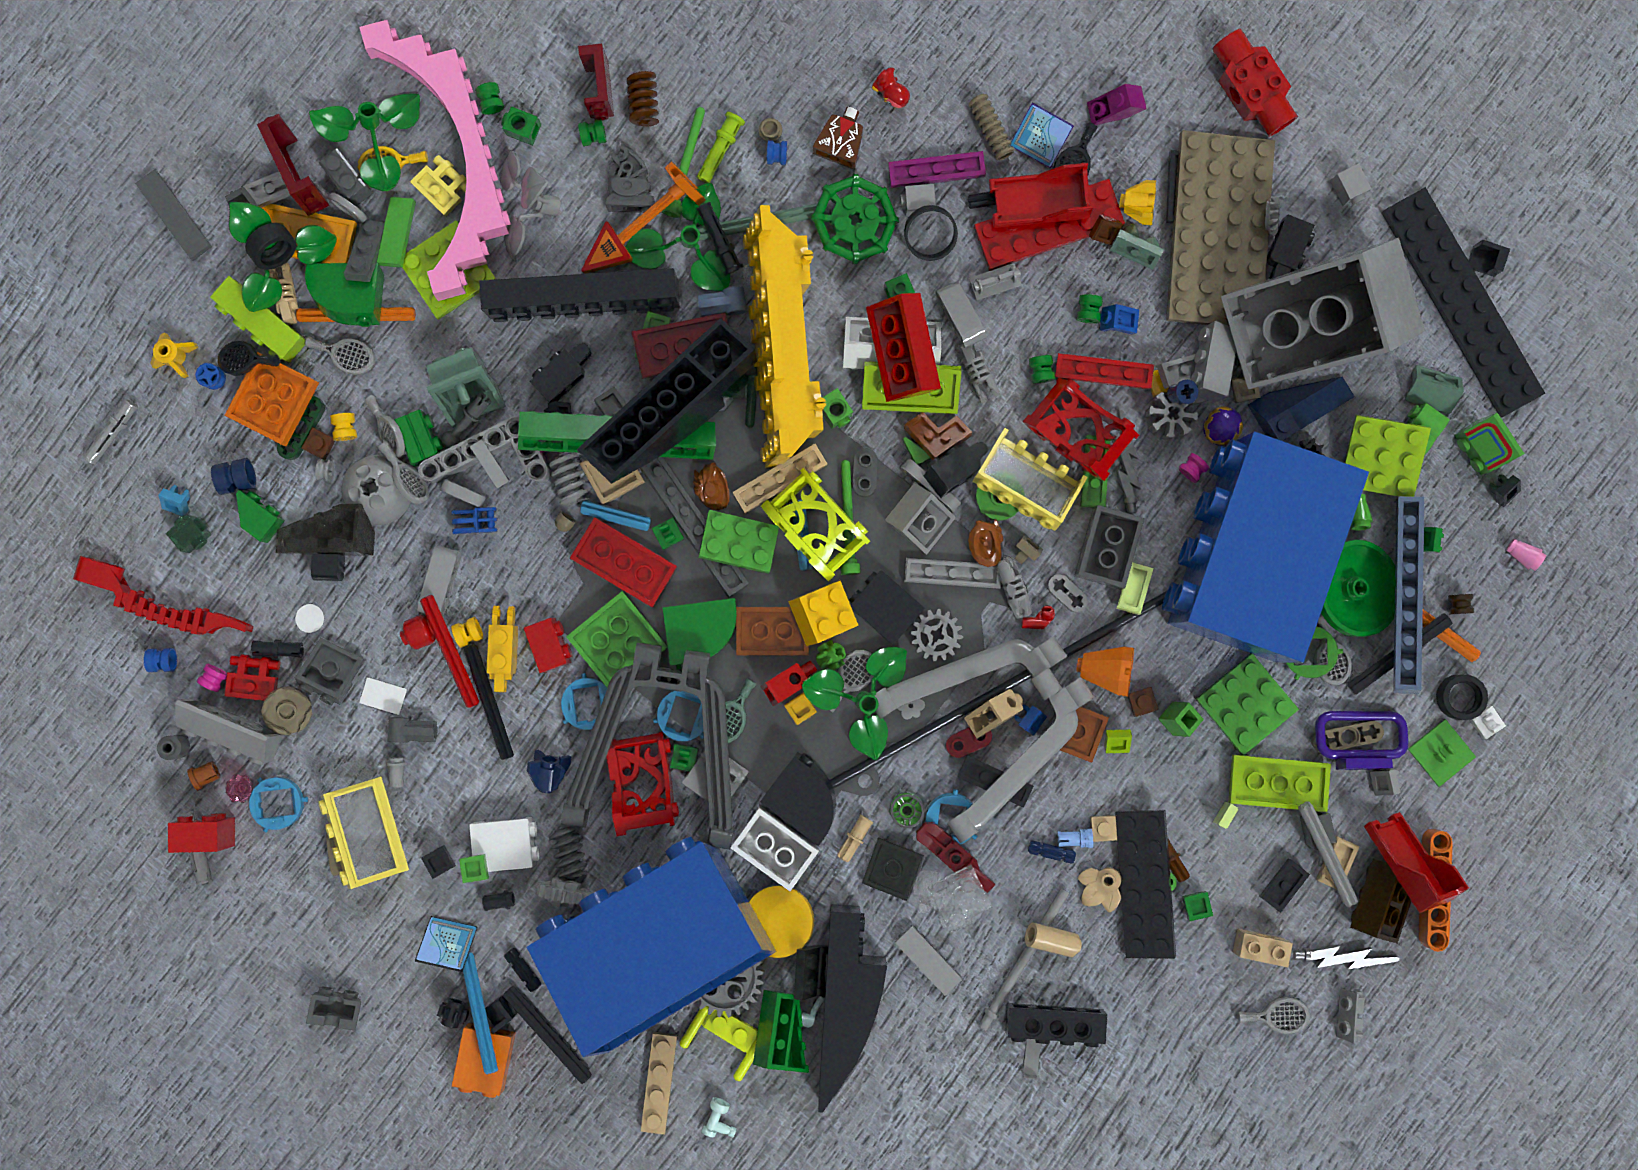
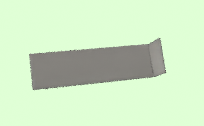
[469,439,510,488]
[1023,1023,1041,1080]

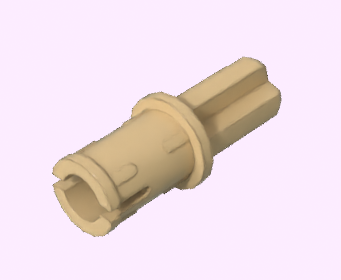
[837,814,874,862]

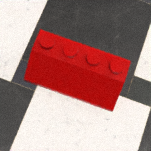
[866,293,941,402]

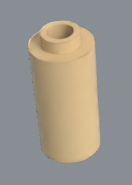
[1025,923,1082,958]

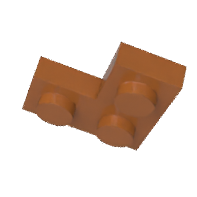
[904,412,972,460]

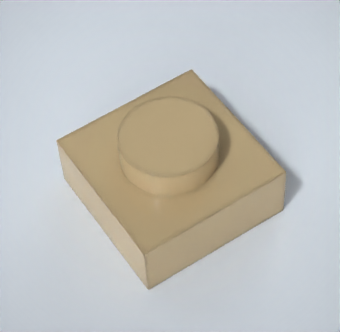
[1090,815,1117,842]

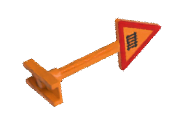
[581,161,706,274]

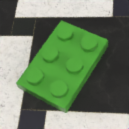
[698,510,779,574]

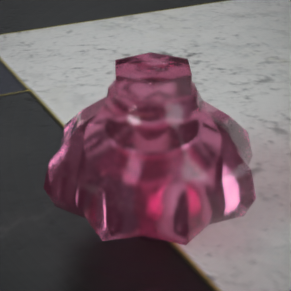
[225,774,253,803]

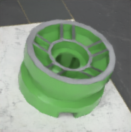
[890,793,924,828]

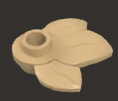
[1078,867,1121,912]

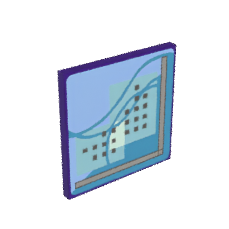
[1010,102,1074,168]

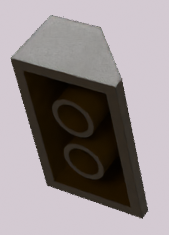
[1350,858,1411,944]

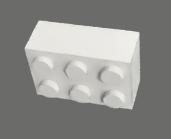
[731,806,819,891]

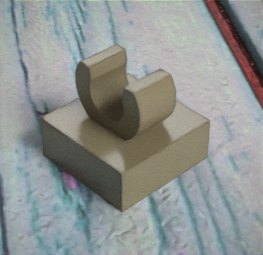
[1014,534,1043,565]

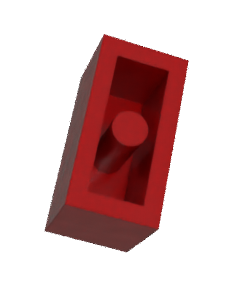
[524,618,573,673]

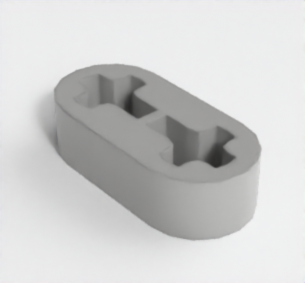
[440,479,486,508]
[1047,574,1088,612]

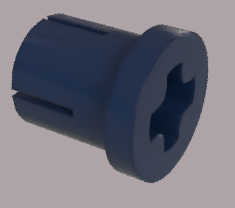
[1167,379,1199,404]

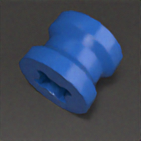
[767,140,787,165]
[195,363,226,390]

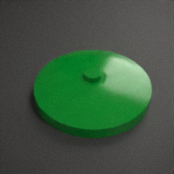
[1321,540,1395,637]

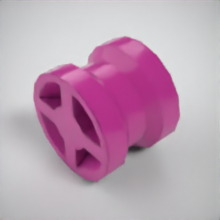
[1178,453,1209,483]
[196,664,227,692]

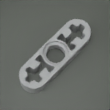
[901,458,961,513]

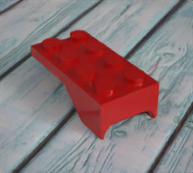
[989,163,1093,228]
[1364,812,1469,913]

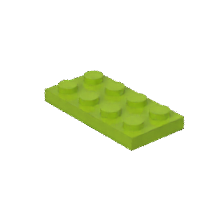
[862,362,962,414]
[1228,755,1331,812]

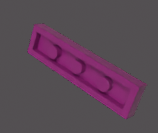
[888,151,986,188]

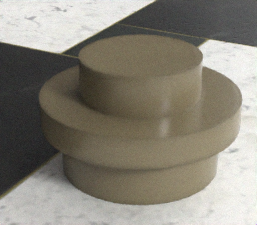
[759,118,782,142]

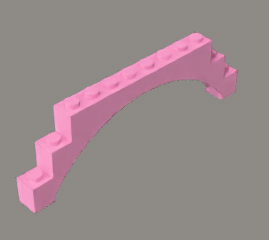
[359,20,511,301]

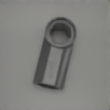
[387,717,438,743]

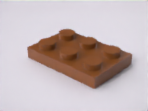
[736,607,809,656]

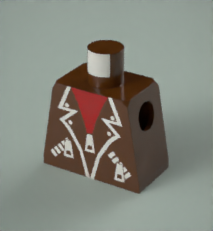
[813,107,863,170]

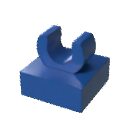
[1014,705,1047,736]

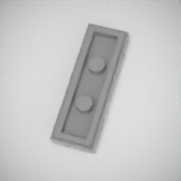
[894,925,963,996]

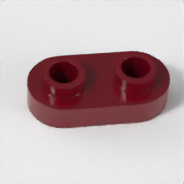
[945,727,992,758]

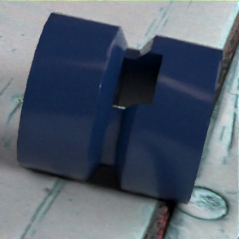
[211,458,256,495]

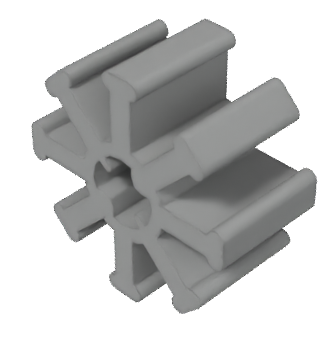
[1145,392,1198,440]

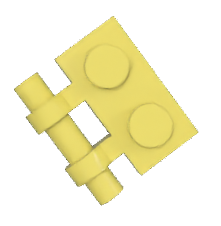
[410,155,467,217]

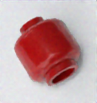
[400,615,436,650]

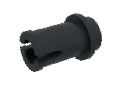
[482,890,515,911]

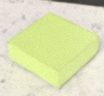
[1213,802,1238,829]

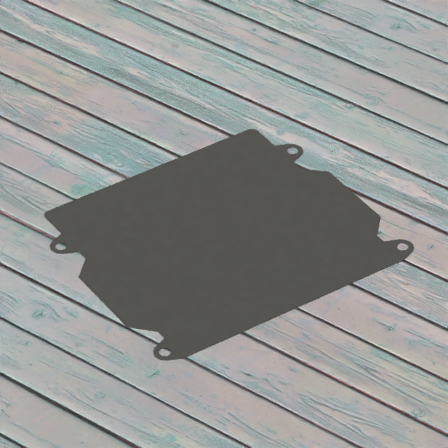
[558,366,1028,797]

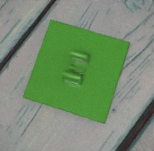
[1408,719,1476,787]

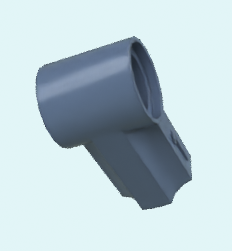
[698,286,747,317]

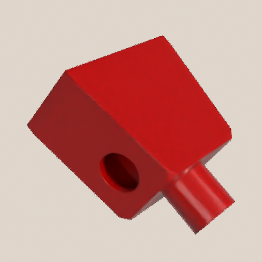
[760,661,818,706]

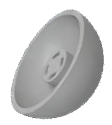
[341,455,414,525]

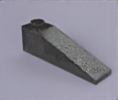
[276,504,375,556]

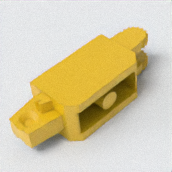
[487,606,518,692]

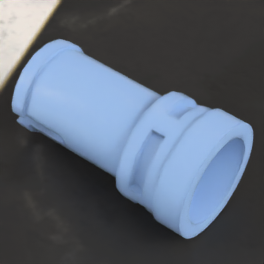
[1057,828,1093,848]

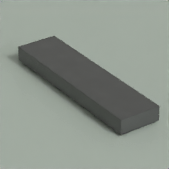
[135,170,212,261]

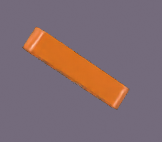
[1418,829,1453,952]

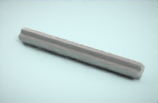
[1298,802,1358,907]

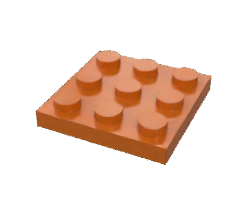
[224,352,319,446]

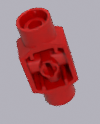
[1212,28,1298,137]

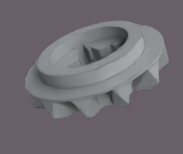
[1265,196,1280,235]

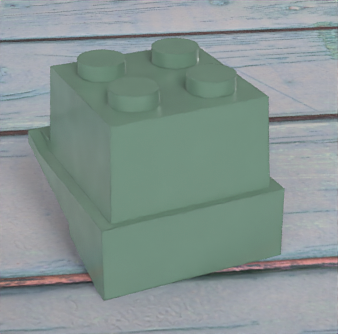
[426,348,506,428]

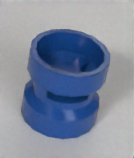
[144,648,177,672]

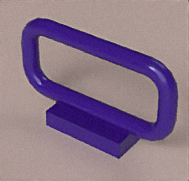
[1315,711,1409,770]

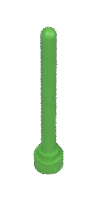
[662,107,705,218]
[841,460,860,575]

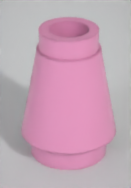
[1506,539,1546,571]

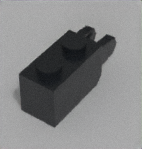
[1267,214,1315,279]
[530,343,592,403]
[923,441,989,498]

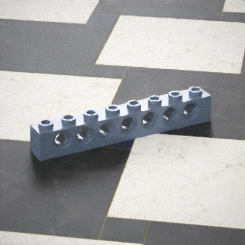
[1393,496,1424,694]

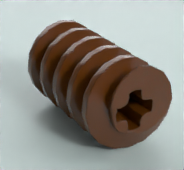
[626,71,659,127]

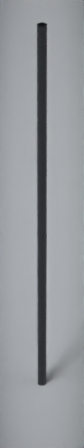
[830,583,1180,789]

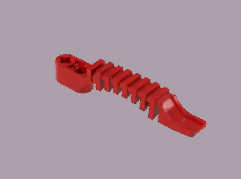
[73,556,254,635]

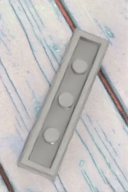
[904,558,1001,589]

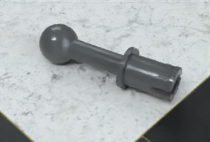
[441,392,491,449]

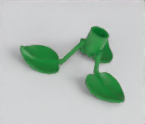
[309,94,420,192]
[625,183,730,292]
[228,202,337,312]
[802,647,907,760]

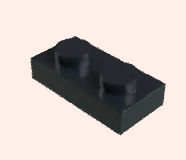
[1259,858,1310,913]

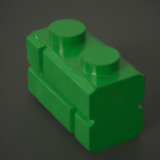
[394,410,443,467]

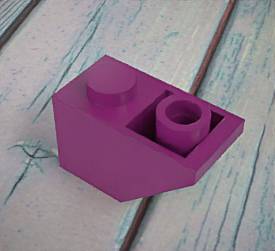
[1087,84,1147,125]

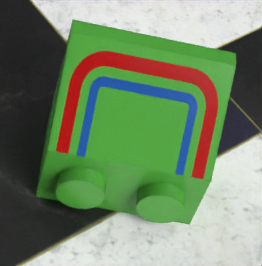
[1455,413,1525,475]

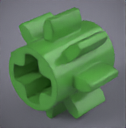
[816,640,846,670]

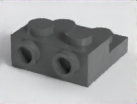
[295,637,364,706]

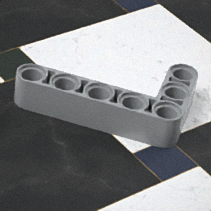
[418,416,551,483]

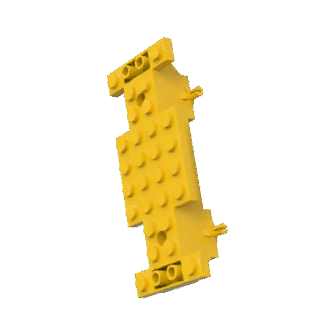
[743,205,826,468]

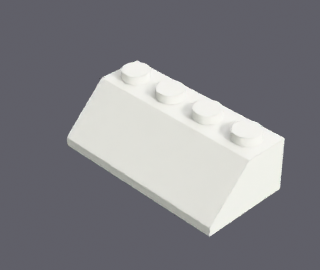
[843,317,941,370]

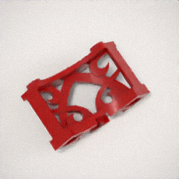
[1022,378,1139,481]
[607,731,679,837]

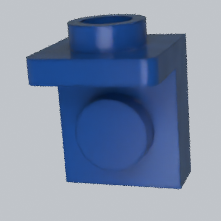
[1100,304,1139,334]

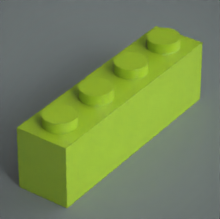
[210,276,306,363]

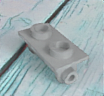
[969,263,1022,301]
[1337,989,1365,1043]

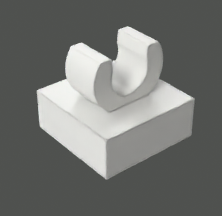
[1470,706,1506,739]

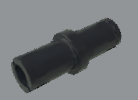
[251,640,304,659]

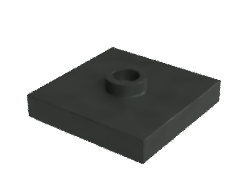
[862,837,924,901]

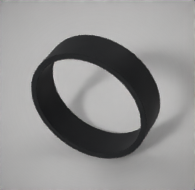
[904,205,958,261]

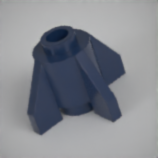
[527,750,572,793]

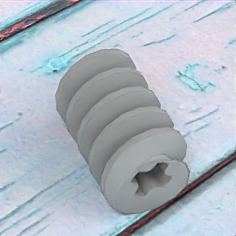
[549,453,590,506]

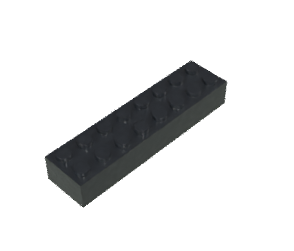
[479,268,680,322]

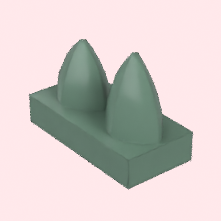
[1110,223,1164,270]

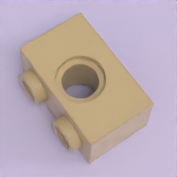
[1233,928,1293,967]

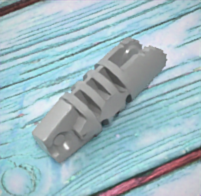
[961,345,1001,404]
[997,556,1032,619]

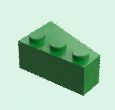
[753,990,809,1073]

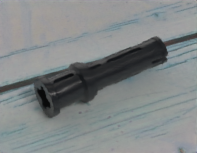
[696,202,744,276]

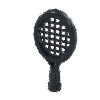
[1053,123,1097,175]
[218,340,280,376]

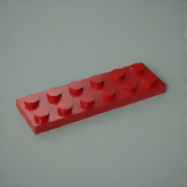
[974,179,1125,271]

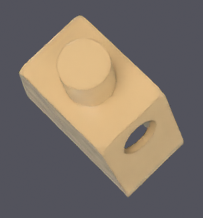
[964,689,1023,738]

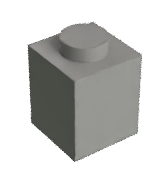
[1330,163,1372,205]
[900,184,936,216]

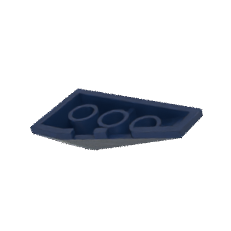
[1248,376,1355,441]

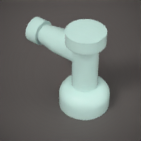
[702,1097,736,1137]

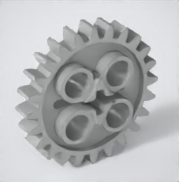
[694,961,765,1018]

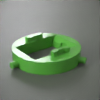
[1287,627,1343,680]

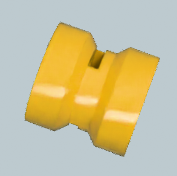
[330,413,357,441]
[451,617,484,648]

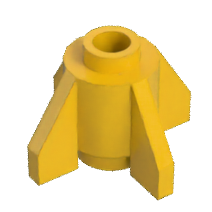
[1119,180,1156,225]
[150,332,199,378]

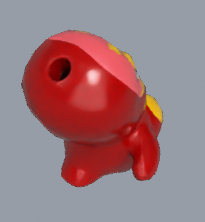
[872,67,910,108]

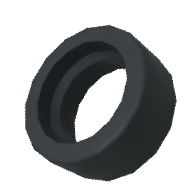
[245,223,297,270]
[1436,674,1488,720]

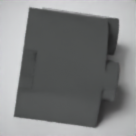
[306,987,361,1031]

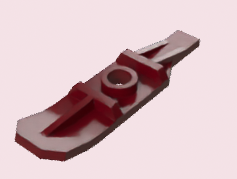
[916,822,995,893]

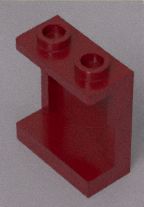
[578,43,614,121]

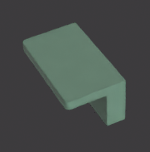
[1405,365,1464,414]

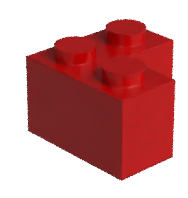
[168,813,235,853]

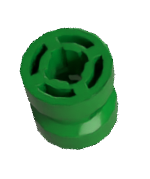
[475,82,505,115]
[578,118,607,147]
[1076,294,1103,324]
[1029,355,1055,384]

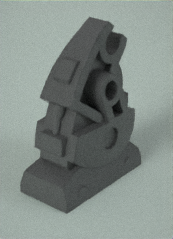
[606,145,655,213]

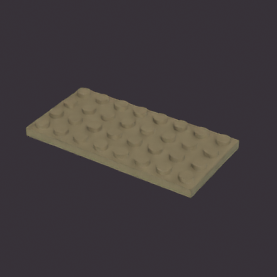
[1166,130,1275,326]

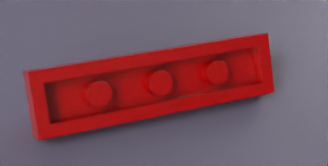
[1055,353,1154,390]

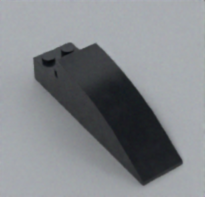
[577,318,757,484]
[818,904,887,1113]

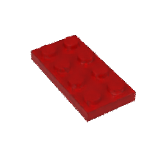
[570,517,678,608]

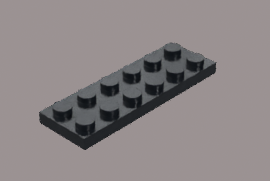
[1115,810,1176,959]

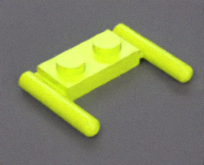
[679,1005,758,1082]

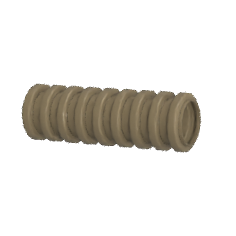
[968,94,1015,160]

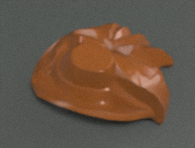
[693,462,729,510]
[968,519,1003,567]

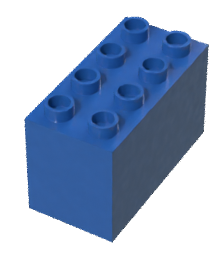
[1162,431,1369,663]
[527,837,777,1057]

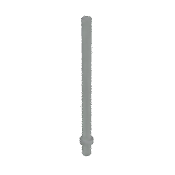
[978,888,1069,1031]

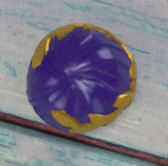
[1203,406,1243,446]

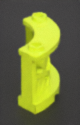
[761,467,871,581]

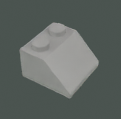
[885,483,956,555]

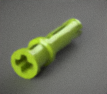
[696,111,745,183]

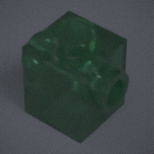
[165,515,212,553]

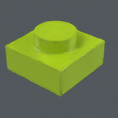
[1104,729,1132,754]

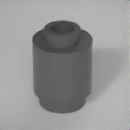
[157,735,190,760]

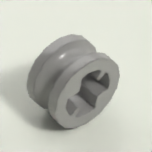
[315,459,334,481]

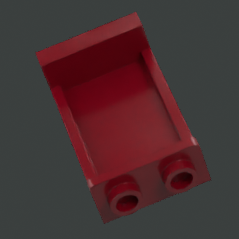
[257,114,330,216]

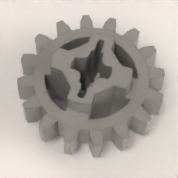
[910,609,963,661]
[537,877,591,909]

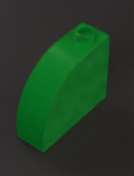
[305,263,384,327]
[663,598,737,669]

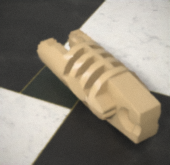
[269,263,299,325]

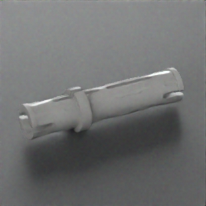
[83,398,139,465]
[180,810,212,885]

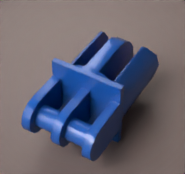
[451,507,498,534]

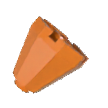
[1076,647,1134,697]

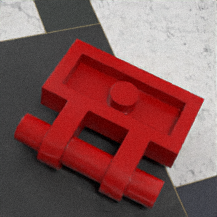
[224,654,281,701]

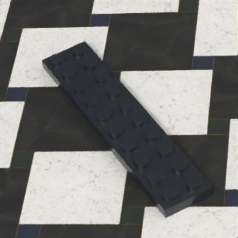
[1381,187,1546,418]

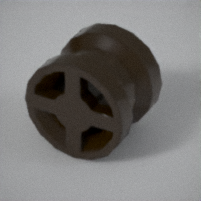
[1448,594,1474,615]

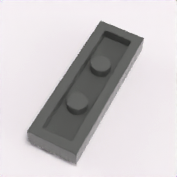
[344,220,385,282]

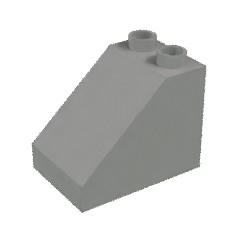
[1221,238,1425,389]

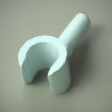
[801,996,824,1028]

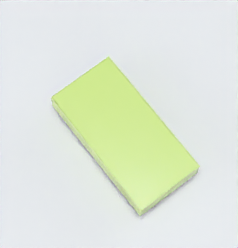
[1116,563,1154,615]

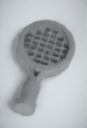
[314,182,367,223]
[305,336,375,375]
[364,395,405,458]
[378,441,429,505]
[1314,616,1352,685]
[830,650,874,712]
[1237,997,1310,1035]

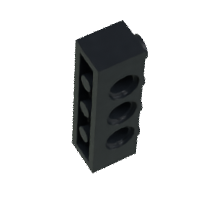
[1005,1003,1107,1047]

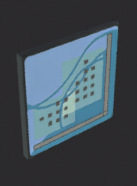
[415,916,478,972]

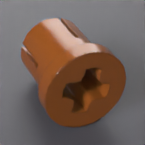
[187,761,221,791]

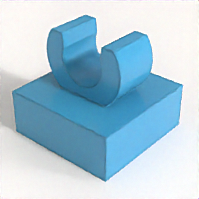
[158,485,190,517]

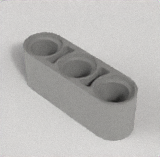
[935,281,987,348]
[417,545,461,617]

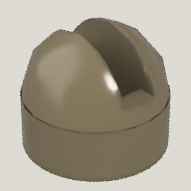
[555,511,576,532]

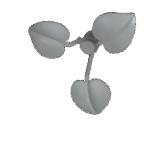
[501,150,561,261]

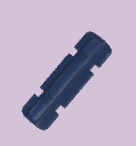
[1028,840,1076,864]

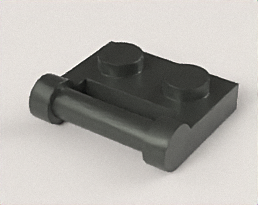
[794,945,828,1000]

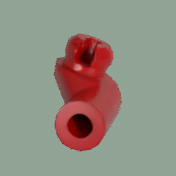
[1021,605,1055,630]

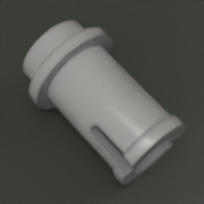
[386,756,406,788]

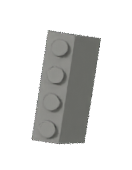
[175,698,284,765]

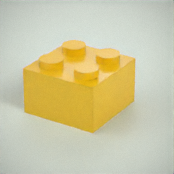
[788,581,859,646]

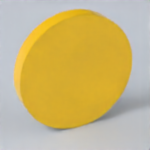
[749,885,814,958]

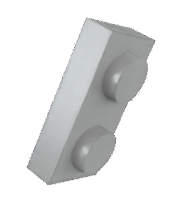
[241,171,291,208]

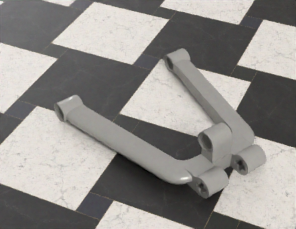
[875,636,1094,843]

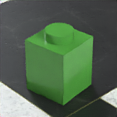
[1158,702,1204,737]

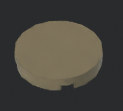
[261,686,312,735]

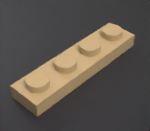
[733,444,828,513]
[641,1032,678,1135]

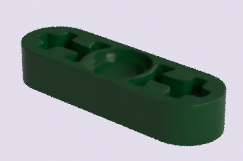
[277,396,325,460]

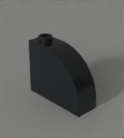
[760,752,836,846]

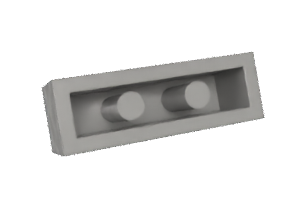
[1191,321,1236,403]

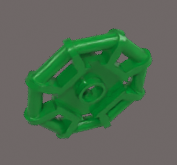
[811,174,899,264]

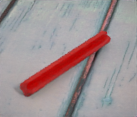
[420,595,479,708]

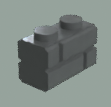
[319,148,373,206]

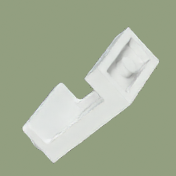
[469,817,539,872]

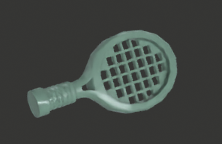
[725,678,756,743]

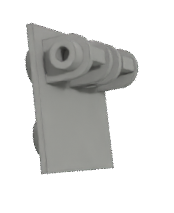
[682,750,749,802]

